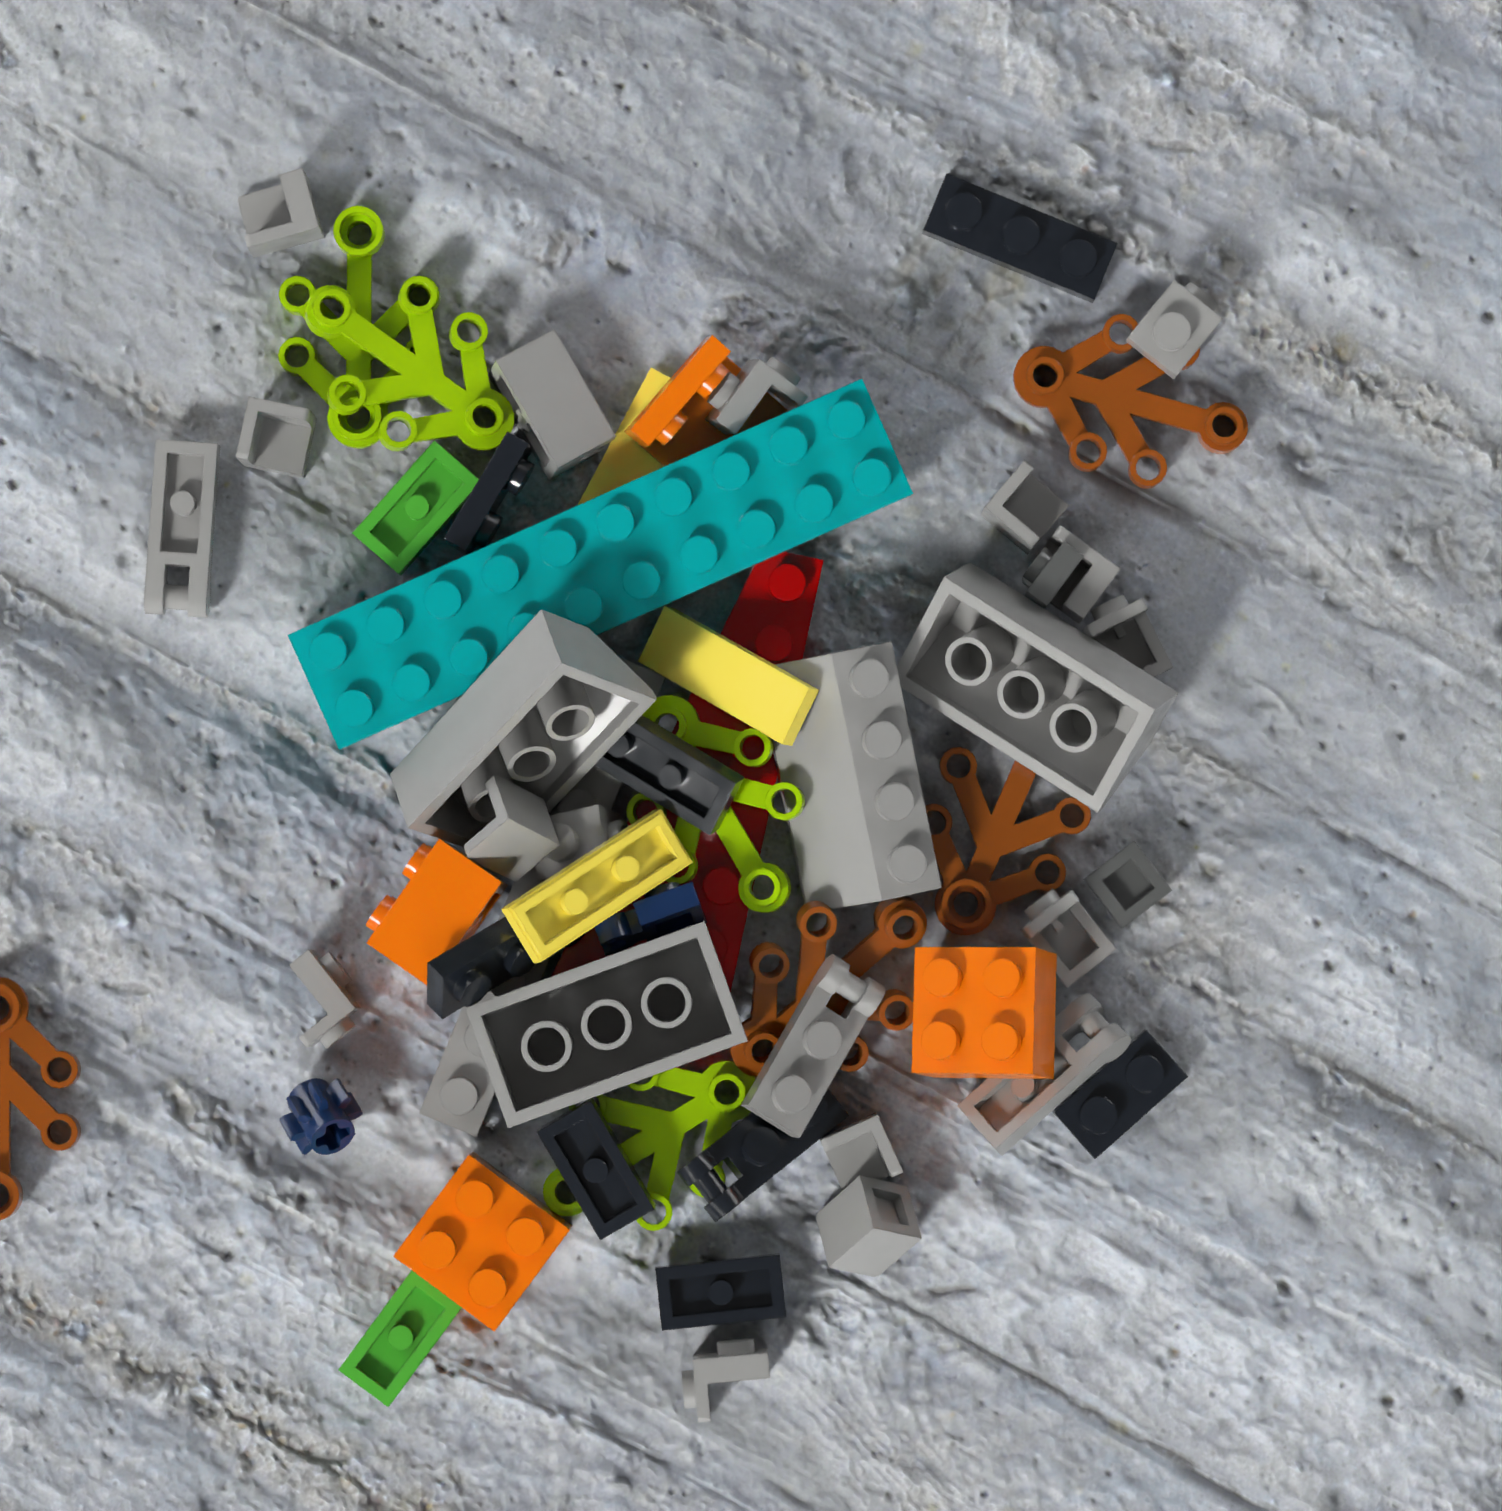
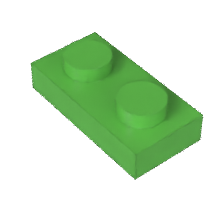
[352,440,479,576]
[338,1270,462,1407]

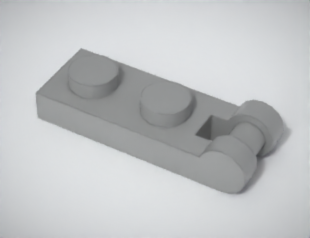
[144,439,221,618]
[741,954,885,1138]
[957,993,1131,1156]

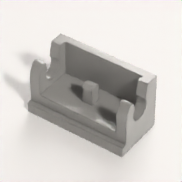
[488,329,616,481]

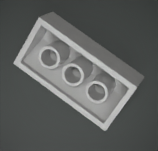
[897,562,1178,813]
[390,609,657,847]
[771,641,942,909]

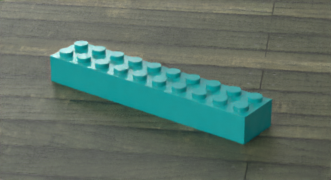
[288,379,913,750]

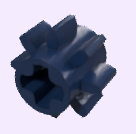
[279,1078,363,1155]

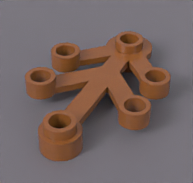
[1013,314,1248,489]
[925,747,1091,935]
[729,896,927,1077]
[0,977,81,1220]

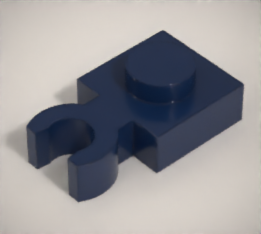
[595,882,707,956]

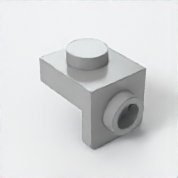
[1126,280,1223,379]
[705,357,808,435]
[1082,594,1173,677]
[535,804,628,882]
[1020,888,1116,988]
[289,949,360,1049]
[681,1338,770,1422]

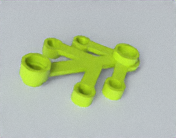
[278,206,441,449]
[304,276,514,451]
[626,695,805,913]
[543,1061,755,1231]

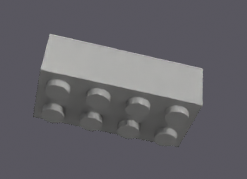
[465,921,748,1128]

